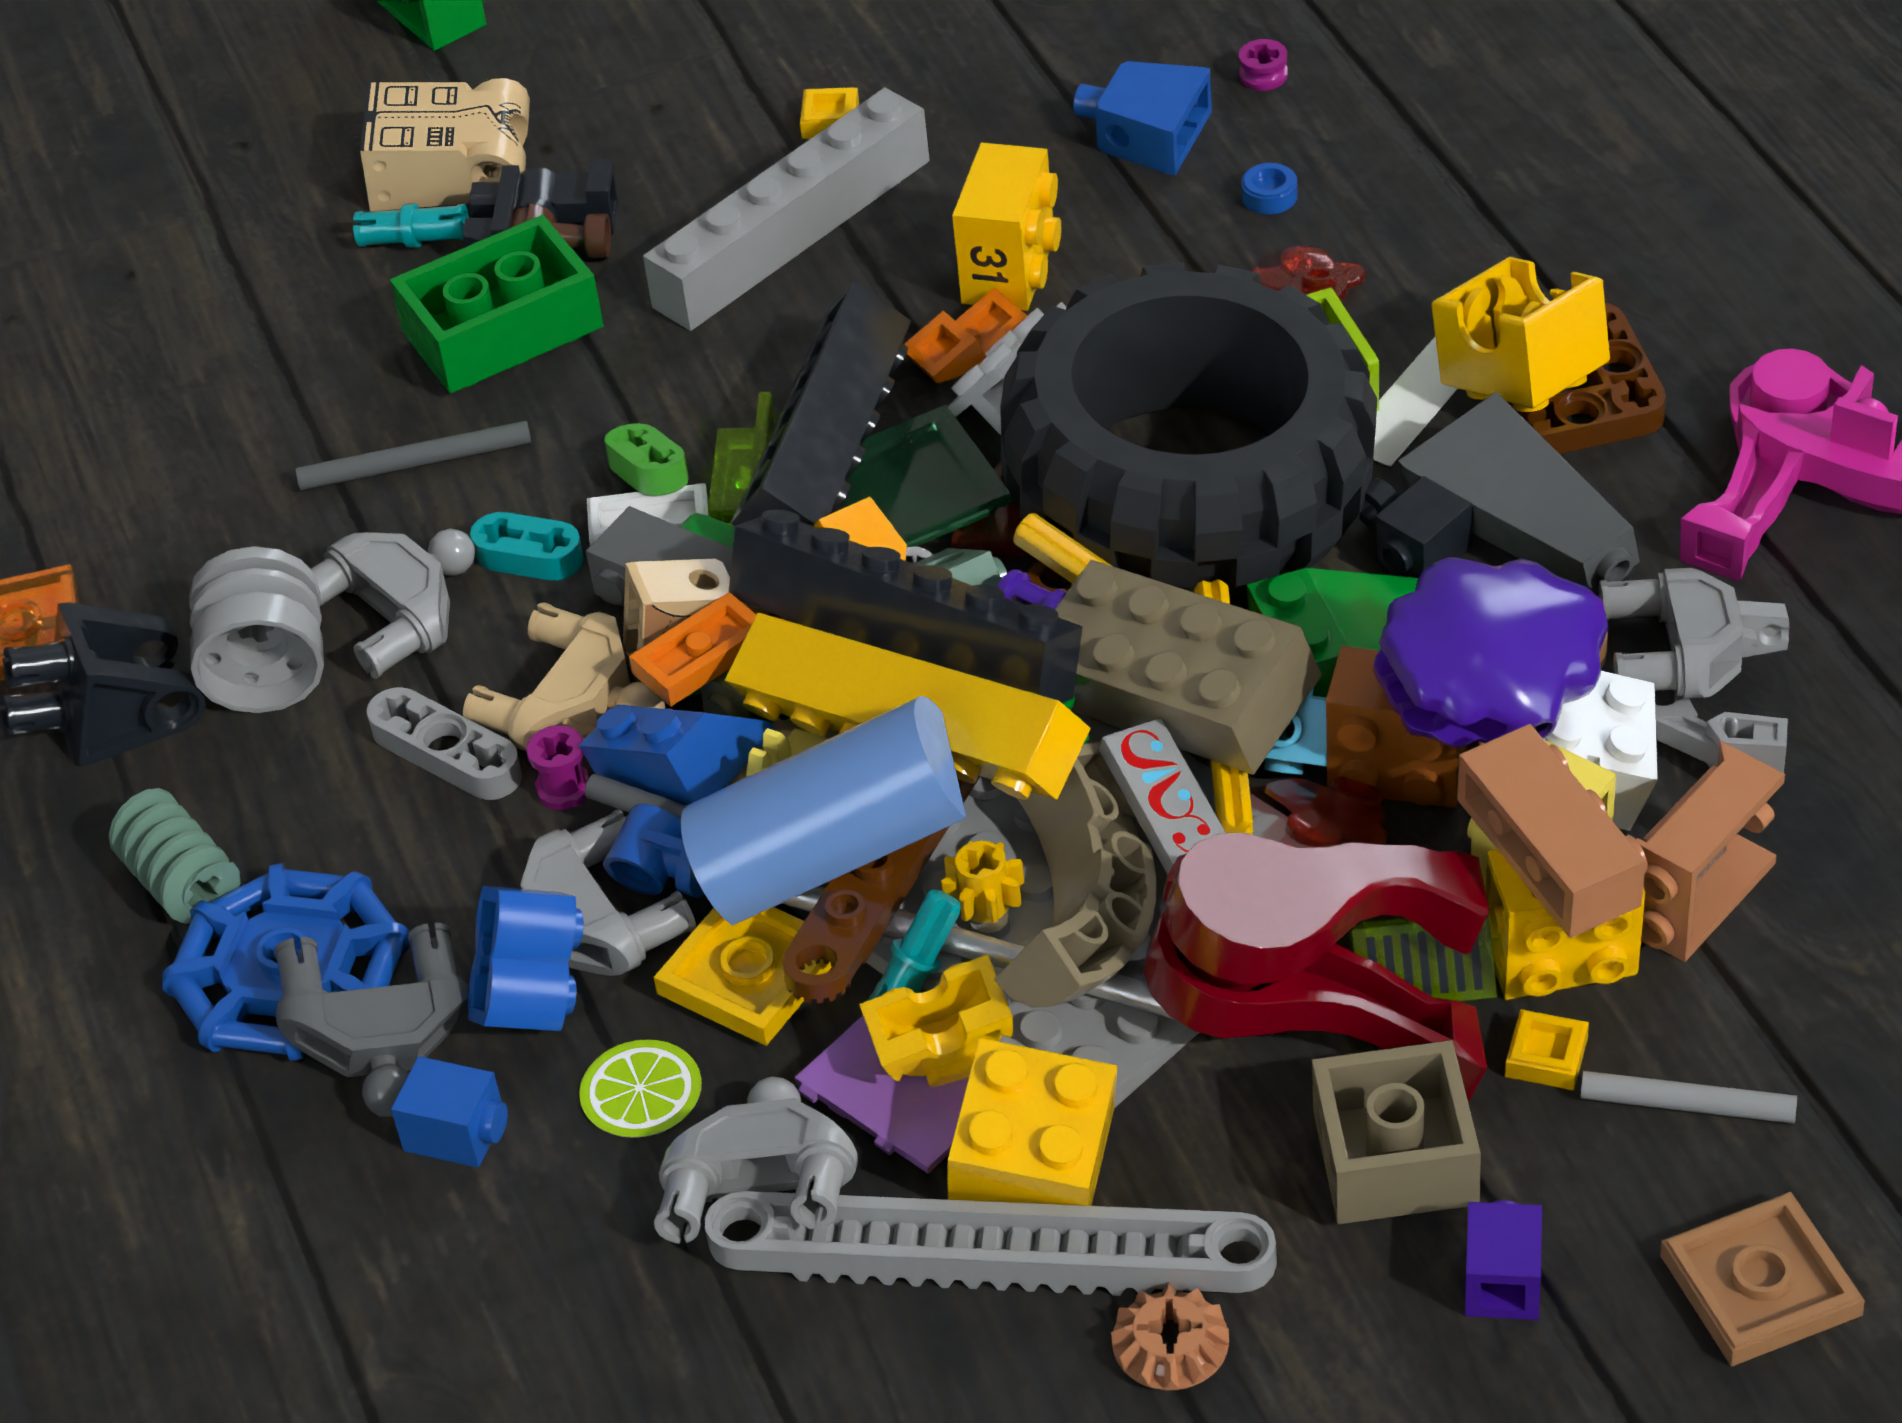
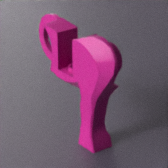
[1679,348,1902,581]

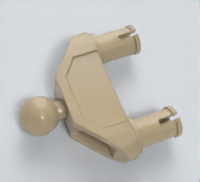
[463,602,665,752]

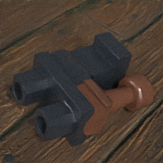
[463,159,619,259]

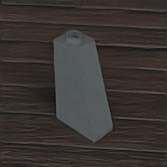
[1398,392,1640,594]

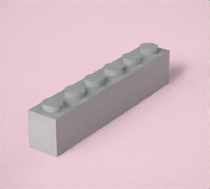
[643,87,930,331]

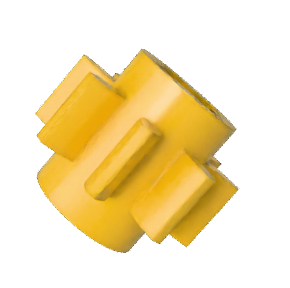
[941,841,1024,923]

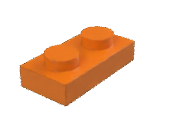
[629,592,756,707]

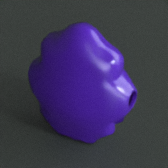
[1373,557,1608,749]

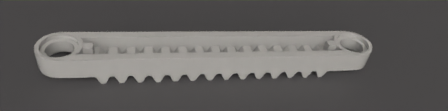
[705,1191,1277,1296]

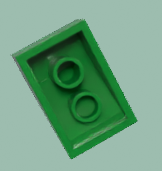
[1247,568,1418,721]

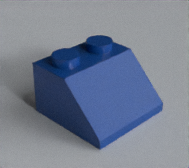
[579,705,776,805]

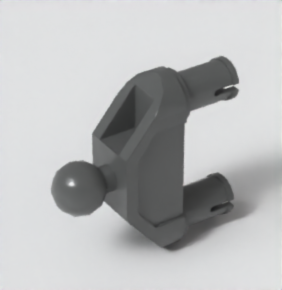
[274,923,469,1118]

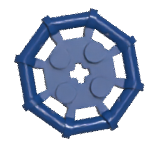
[162,863,410,1061]

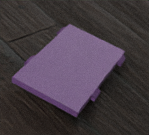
[795,1016,969,1174]

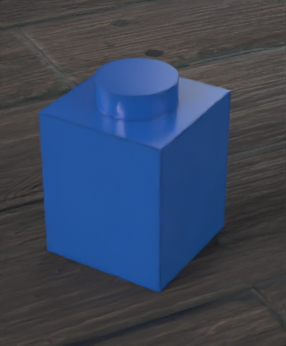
[391,1056,508,1168]

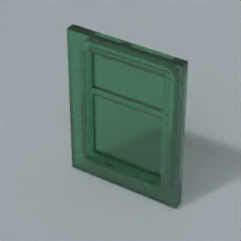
[842,405,1013,547]

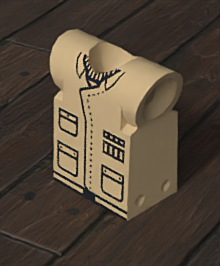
[360,78,530,211]

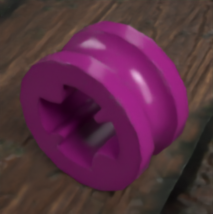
[1238,39,1288,91]

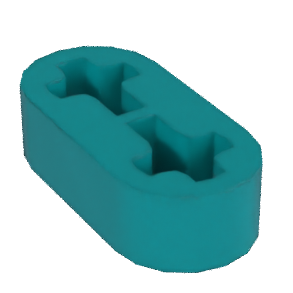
[470,512,584,580]

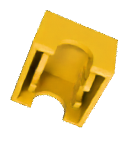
[1432,256,1610,412]

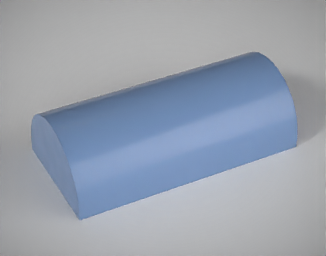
[681,696,966,926]

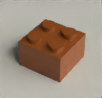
[1326,645,1470,809]

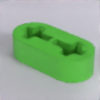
[604,423,689,496]

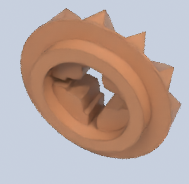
[1111,1282,1229,1390]

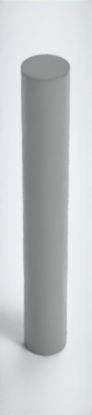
[1581,1071,1797,1124]

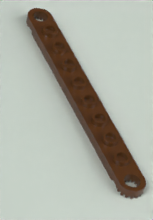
[782,561,1073,1004]

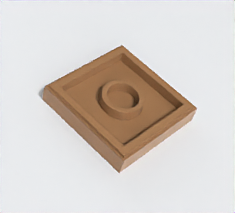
[1660,1192,1865,1367]

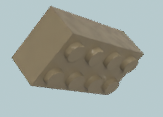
[1055,560,1322,775]

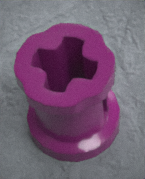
[527,725,590,811]

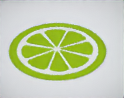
[579,1039,702,1138]

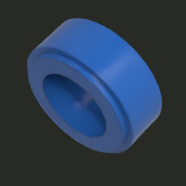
[1241,163,1298,214]

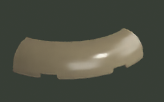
[994,742,1156,1007]

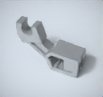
[1655,695,1788,773]

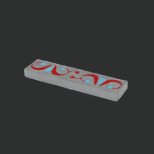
[1099,718,1226,874]

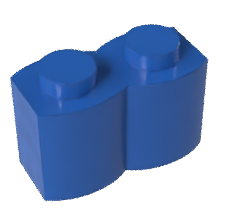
[468,886,584,1031]

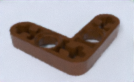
[1510,303,1666,454]

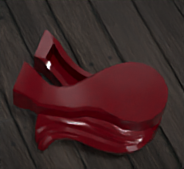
[1143,833,1489,1104]

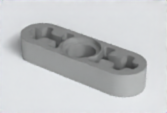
[367,687,522,800]

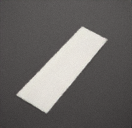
[1373,337,1458,467]

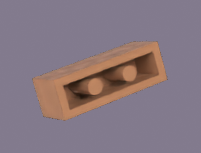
[1457,724,1648,938]

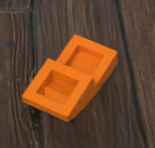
[905,288,1028,383]

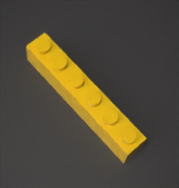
[725,612,1091,800]

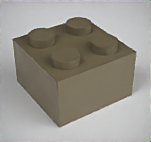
[1312,1040,1481,1224]

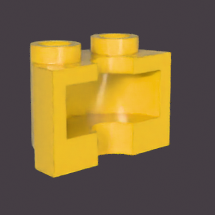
[859,954,1013,1087]

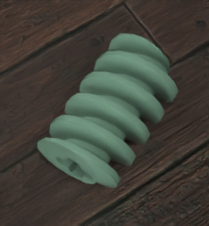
[109,788,240,924]

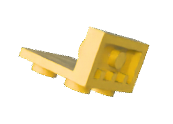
[1483,849,1645,1000]

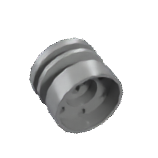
[189,546,324,713]

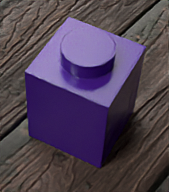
[1465,1200,1542,1320]

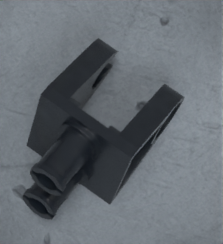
[0,602,206,766]

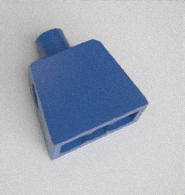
[1073,61,1212,175]

